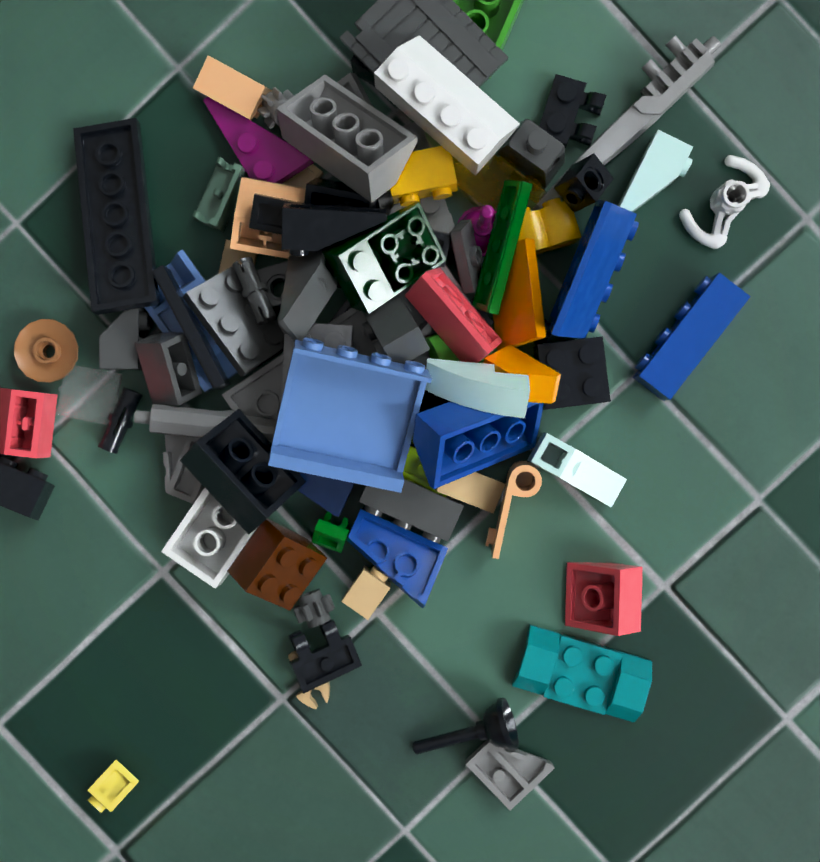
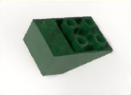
[322,202,447,314]

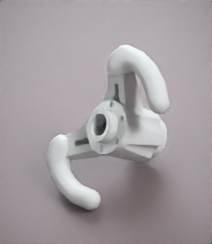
[679,155,770,249]

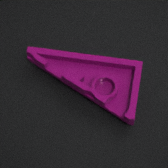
[203,97,314,184]

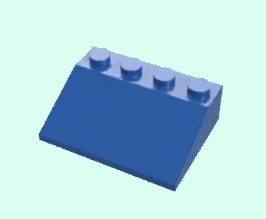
[548,199,639,339]

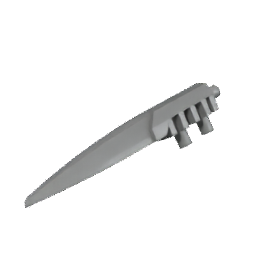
[533,35,721,210]
[134,404,277,442]

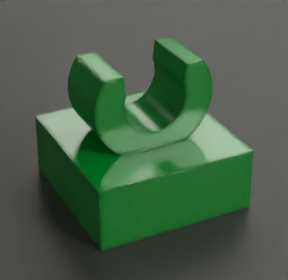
[311,512,349,553]

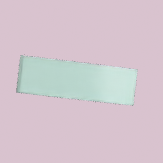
[425,358,530,418]

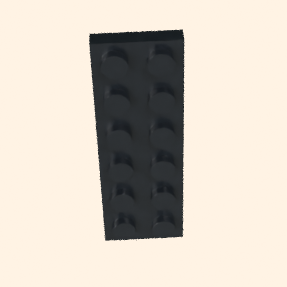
[73,118,160,315]

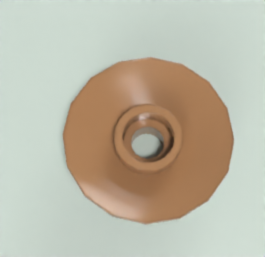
[14,319,79,383]

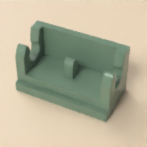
[192,157,248,233]

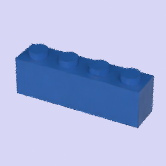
[633,273,751,401]

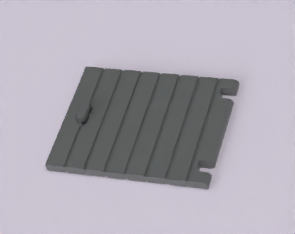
[339,0,508,87]

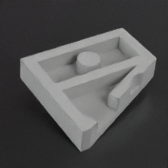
[163,435,205,504]
[465,739,555,811]

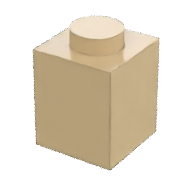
[341,566,391,620]

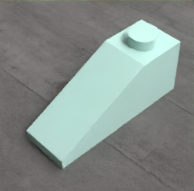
[618,130,693,212]

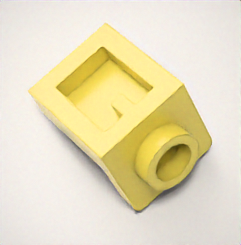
[87,760,139,813]

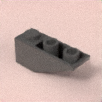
[278,247,338,342]

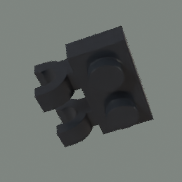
[539,74,607,148]
[288,619,362,694]

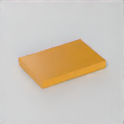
[493,238,546,350]

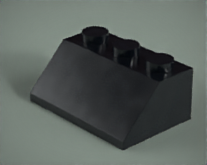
[180,409,306,535]

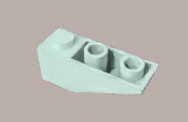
[527,433,627,507]

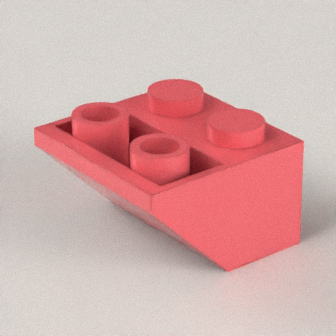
[0,388,58,459]

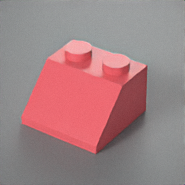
[565,562,643,636]

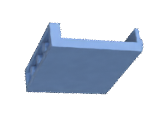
[268,337,432,493]

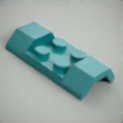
[512,624,652,722]

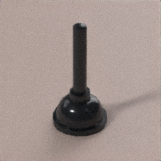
[412,697,519,754]

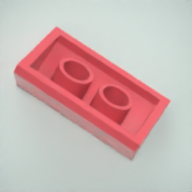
[404,267,503,363]

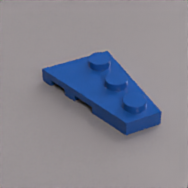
[347,509,448,609]

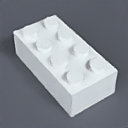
[161,488,259,589]

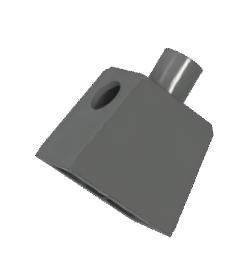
[497,119,565,189]

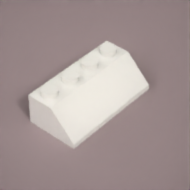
[374,35,520,176]

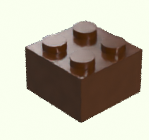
[227,518,327,610]

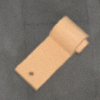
[485,461,542,559]

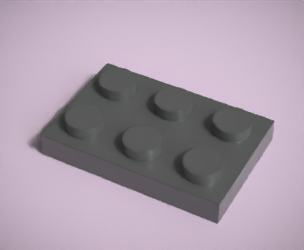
[183,266,285,377]

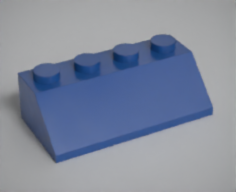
[413,401,544,489]

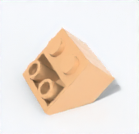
[230,177,306,259]

